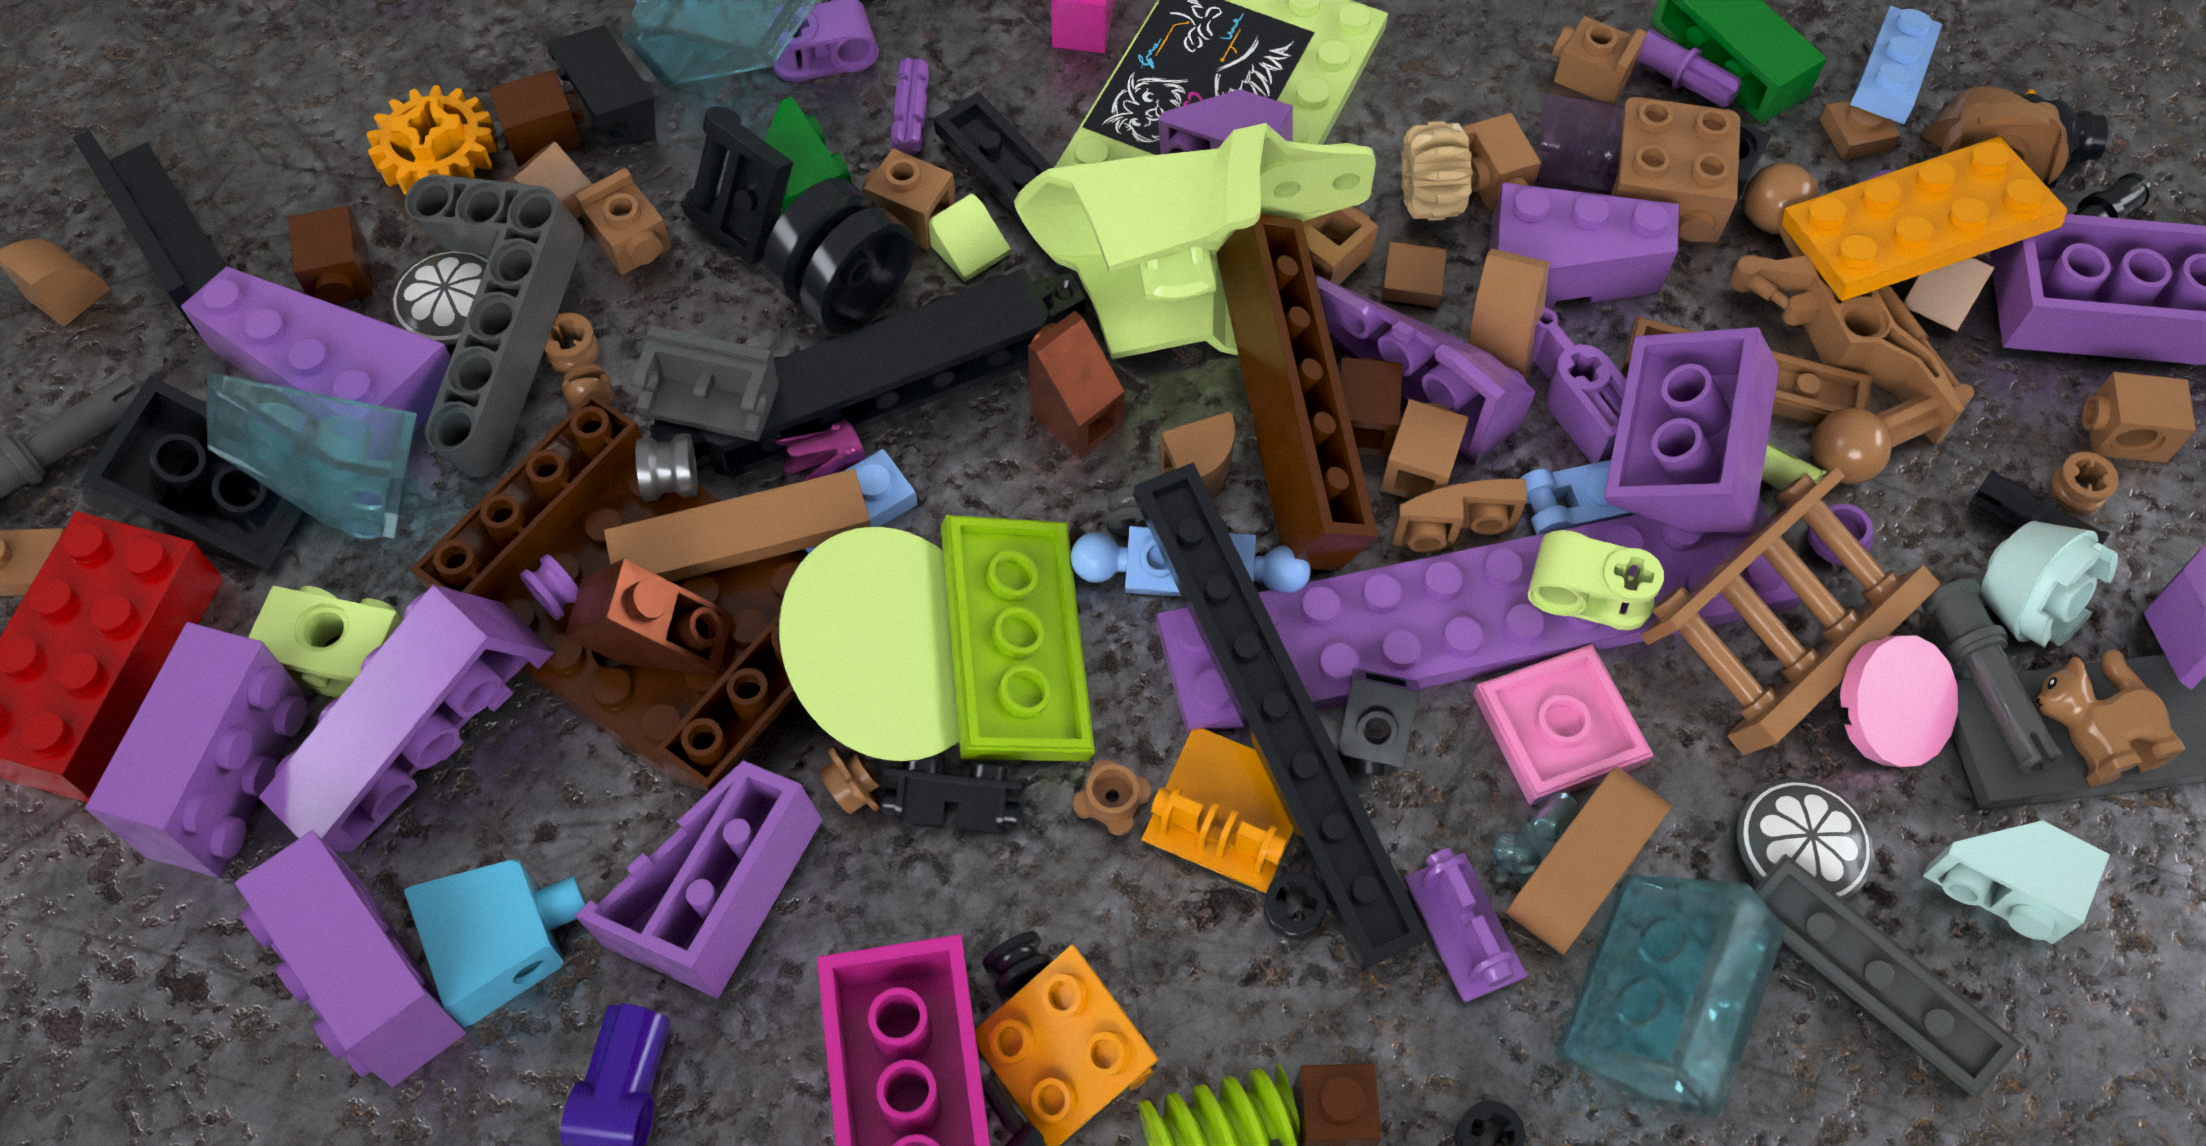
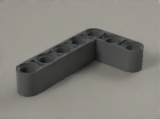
[404,174,584,477]

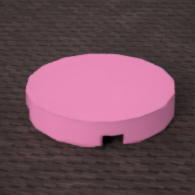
[1840,635,1958,767]

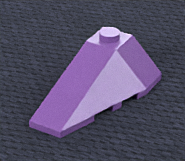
[1315,276,1536,465]

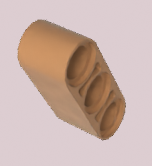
[1505,765,1673,956]

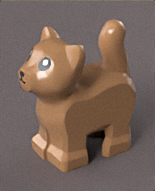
[2035,649,2185,788]

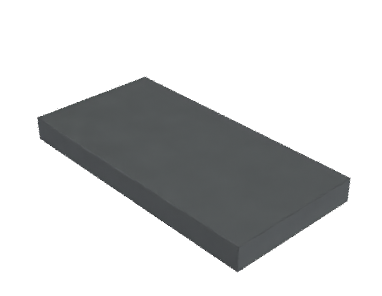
[1952,654,2206,810]

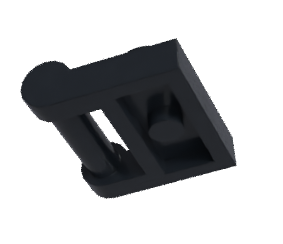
[682,106,794,264]

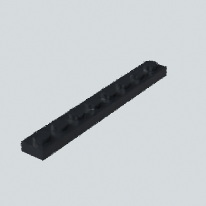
[1133,462,1429,971]

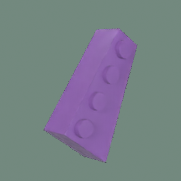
[181,266,451,467]
[259,584,555,852]

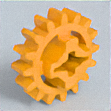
[367,85,498,195]

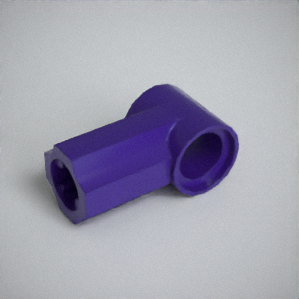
[560,1003,671,1146]

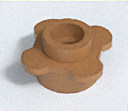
[820,746,881,814]
[1073,759,1152,836]

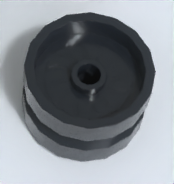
[762,178,916,334]

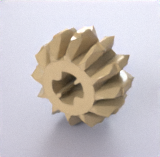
[1400,121,1473,221]

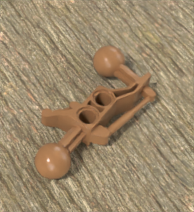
[1729,162,1974,485]

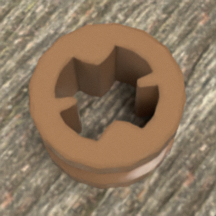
[544,312,599,373]
[2049,451,2119,514]

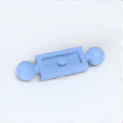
[1071,526,1311,597]

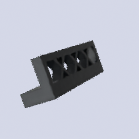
[72,130,226,334]

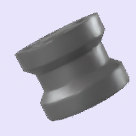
[635,433,698,501]

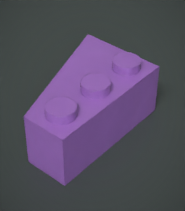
[1488,182,1679,309]
[574,761,823,999]

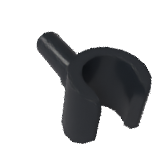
[983,1078,1046,1146]

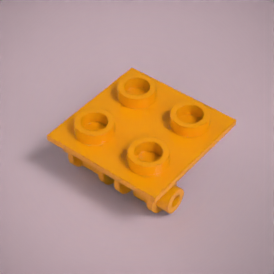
[1141,728,1294,893]
[975,944,1159,1146]

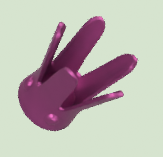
[774,419,871,481]

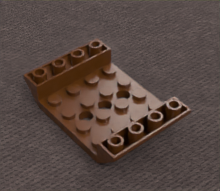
[410,392,805,792]

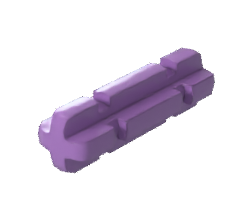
[891,57,929,156]

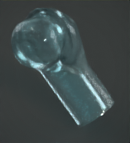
[1493,792,1579,875]

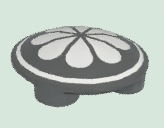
[389,250,489,349]
[1737,779,1874,901]

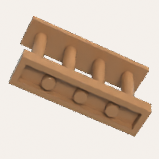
[1639,467,1941,756]

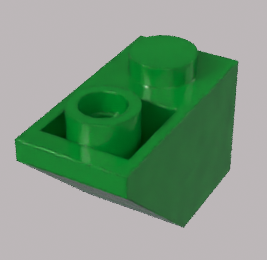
[764,96,851,220]

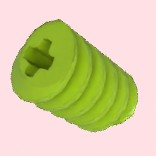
[1138,1062,1300,1146]

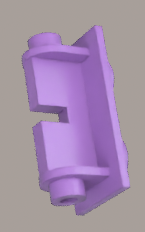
[1402,848,1527,1003]

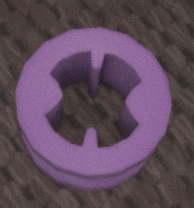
[520,554,579,620]

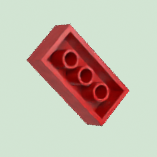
[0,511,223,803]

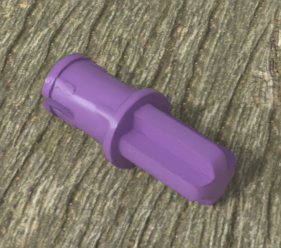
[1637,28,1742,107]

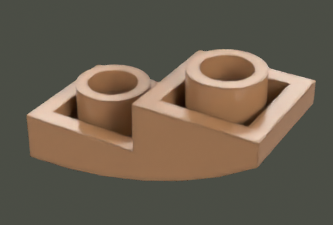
[1469,248,1550,381]
[1391,479,1527,553]

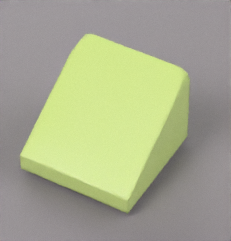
[928,193,1011,282]

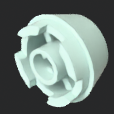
[1981,521,2118,648]

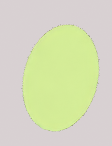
[779,527,959,761]

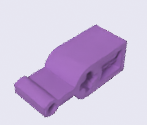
[1532,307,1626,464]

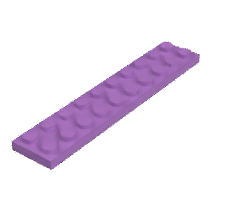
[1156,496,1802,738]

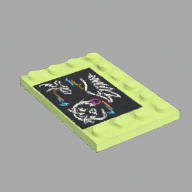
[1054,0,1388,168]

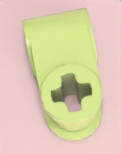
[1527,530,1664,630]

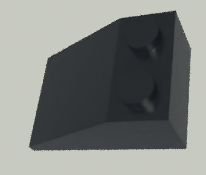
[81,375,330,574]

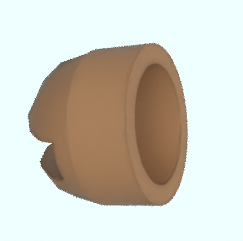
[562,362,614,410]

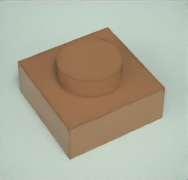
[1819,99,1901,161]

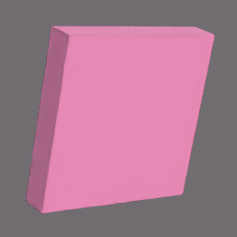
[1473,644,1654,807]

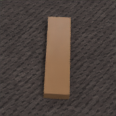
[1621,316,1872,425]
[604,469,871,582]

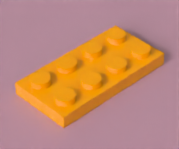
[1782,136,2068,302]

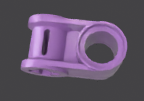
[768,0,879,83]

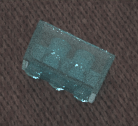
[1556,874,1786,1119]

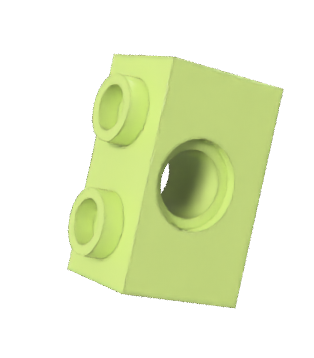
[248,585,403,698]

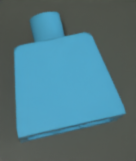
[404,860,587,1028]

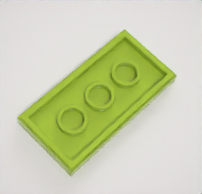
[941,515,1095,762]

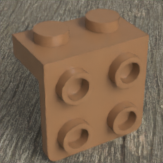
[1610,97,1740,244]

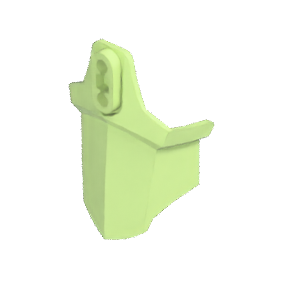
[1014,123,1376,359]

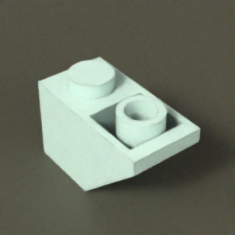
[1923,820,2110,944]

